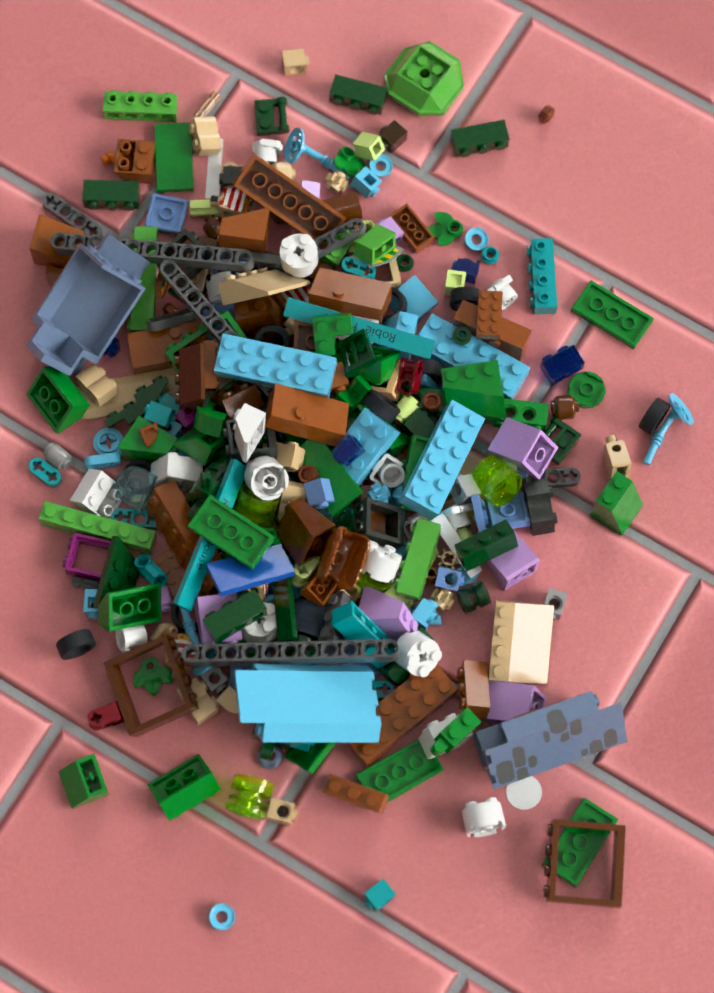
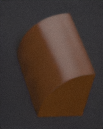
[323,192,362,224]

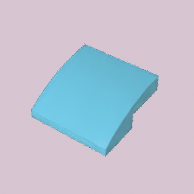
[389,275,438,322]

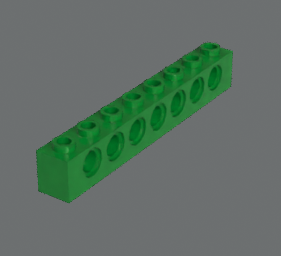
[395,385,549,432]

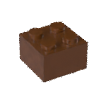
[210,381,264,420]

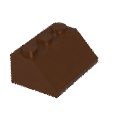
[175,343,205,410]

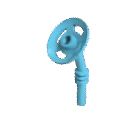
[284,128,351,180]
[643,393,694,465]
[179,607,216,676]

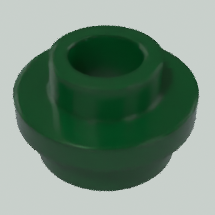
[396,254,414,272]
[452,327,471,345]

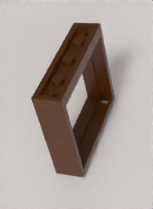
[104,634,199,737]
[543,819,626,908]

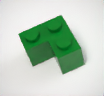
[312,312,354,356]

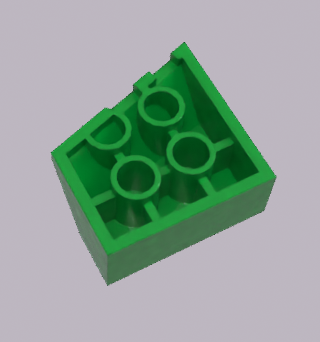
[441,360,506,420]

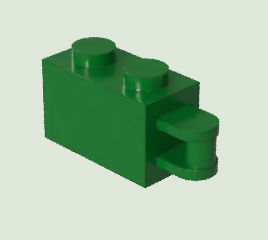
[430,707,481,756]

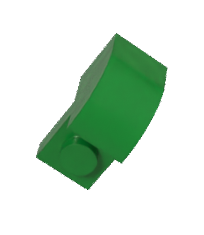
[334,375,373,416]
[193,402,227,438]

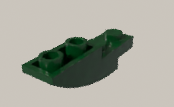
[104,375,169,428]

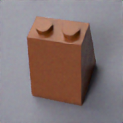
[216,208,270,253]
[29,215,85,269]

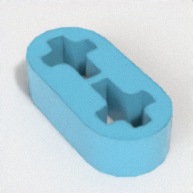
[84,453,121,470]

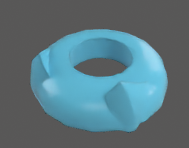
[369,154,393,177]
[464,227,489,251]
[209,904,235,930]

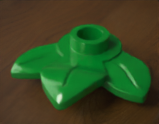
[333,147,367,177]
[428,212,463,246]
[133,657,173,696]

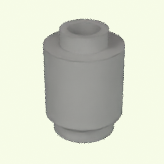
[43,443,72,470]

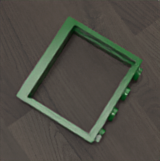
[164,310,247,408]

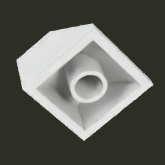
[233,403,266,463]

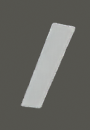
[205,139,223,198]
[431,513,482,578]

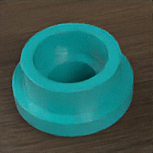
[481,246,499,265]

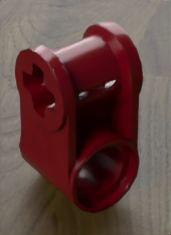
[397,358,424,395]
[87,701,124,731]

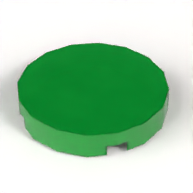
[568,371,606,409]

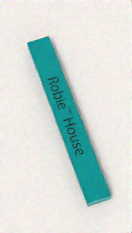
[283,297,436,359]
[173,459,246,611]

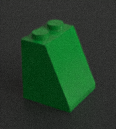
[118,416,179,463]
[590,471,643,536]

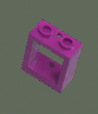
[63,533,111,582]

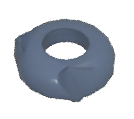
[257,745,283,769]

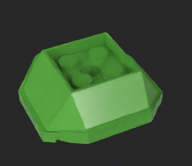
[384,41,464,116]

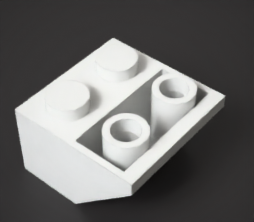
[70,468,127,519]

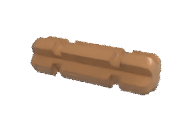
[193,91,221,117]

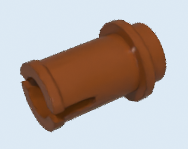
[425,567,437,586]

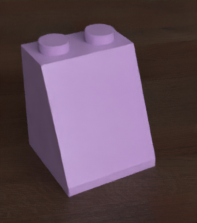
[488,417,558,480]
[485,531,540,591]
[359,586,418,640]
[194,592,243,644]
[485,680,546,725]

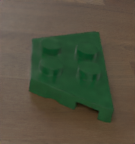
[93,536,139,608]

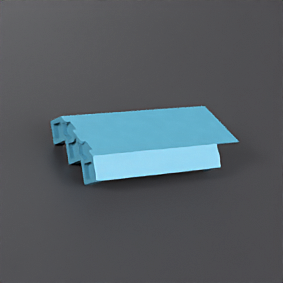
[234,664,381,743]

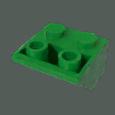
[174,427,227,466]
[59,754,110,809]

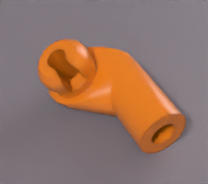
[101,152,116,165]

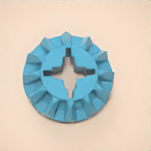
[93,428,123,454]

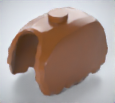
[317,527,370,591]

